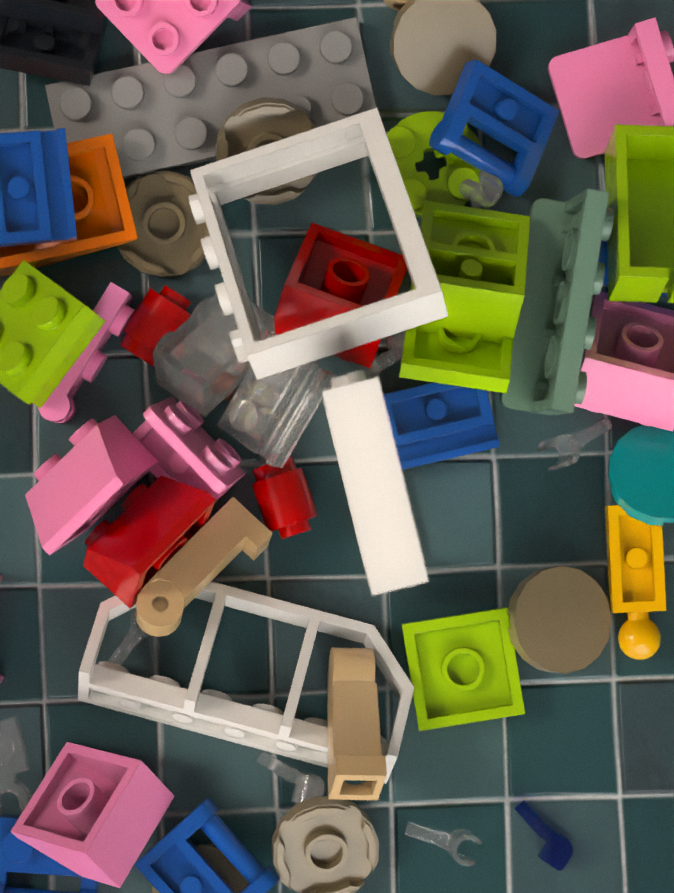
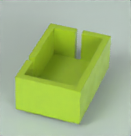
[604,124,674,303]

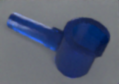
[514,800,573,871]

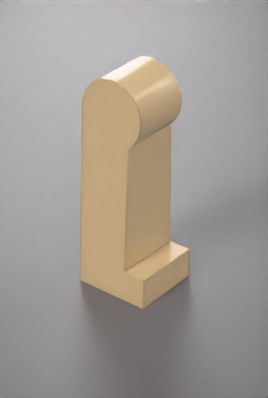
[135,497,272,637]
[327,647,387,800]

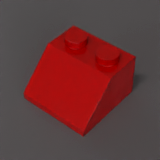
[270,222,407,369]
[83,475,216,609]

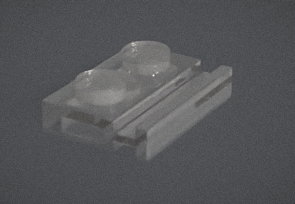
[217,333,336,468]

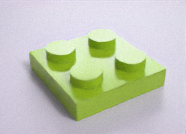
[401,607,525,731]

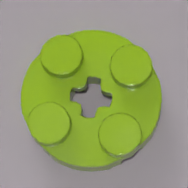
[387,111,484,219]

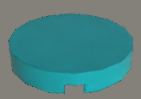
[608,425,674,526]

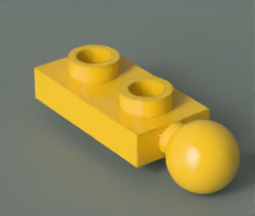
[605,505,666,660]

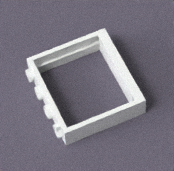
[188,108,448,380]
[322,370,429,595]

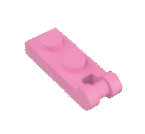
[38,282,135,423]

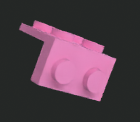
[95,0,252,74]
[548,17,674,160]
[132,397,246,504]

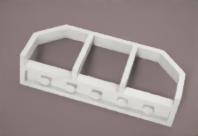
[78,581,414,784]

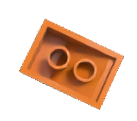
[0,133,138,277]

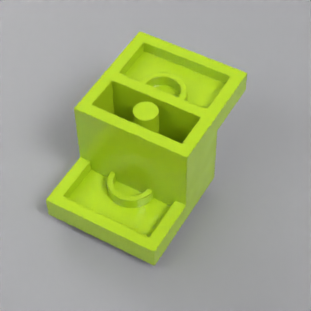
[399,200,531,394]
[0,260,106,408]

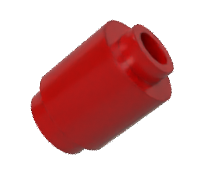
[120,285,195,368]
[251,457,318,539]

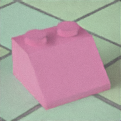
[575,292,674,432]
[25,415,158,556]
[10,742,174,888]

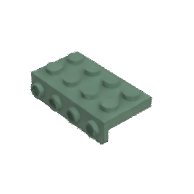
[500,189,614,416]

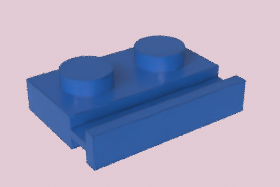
[0,128,77,247]
[383,383,500,470]

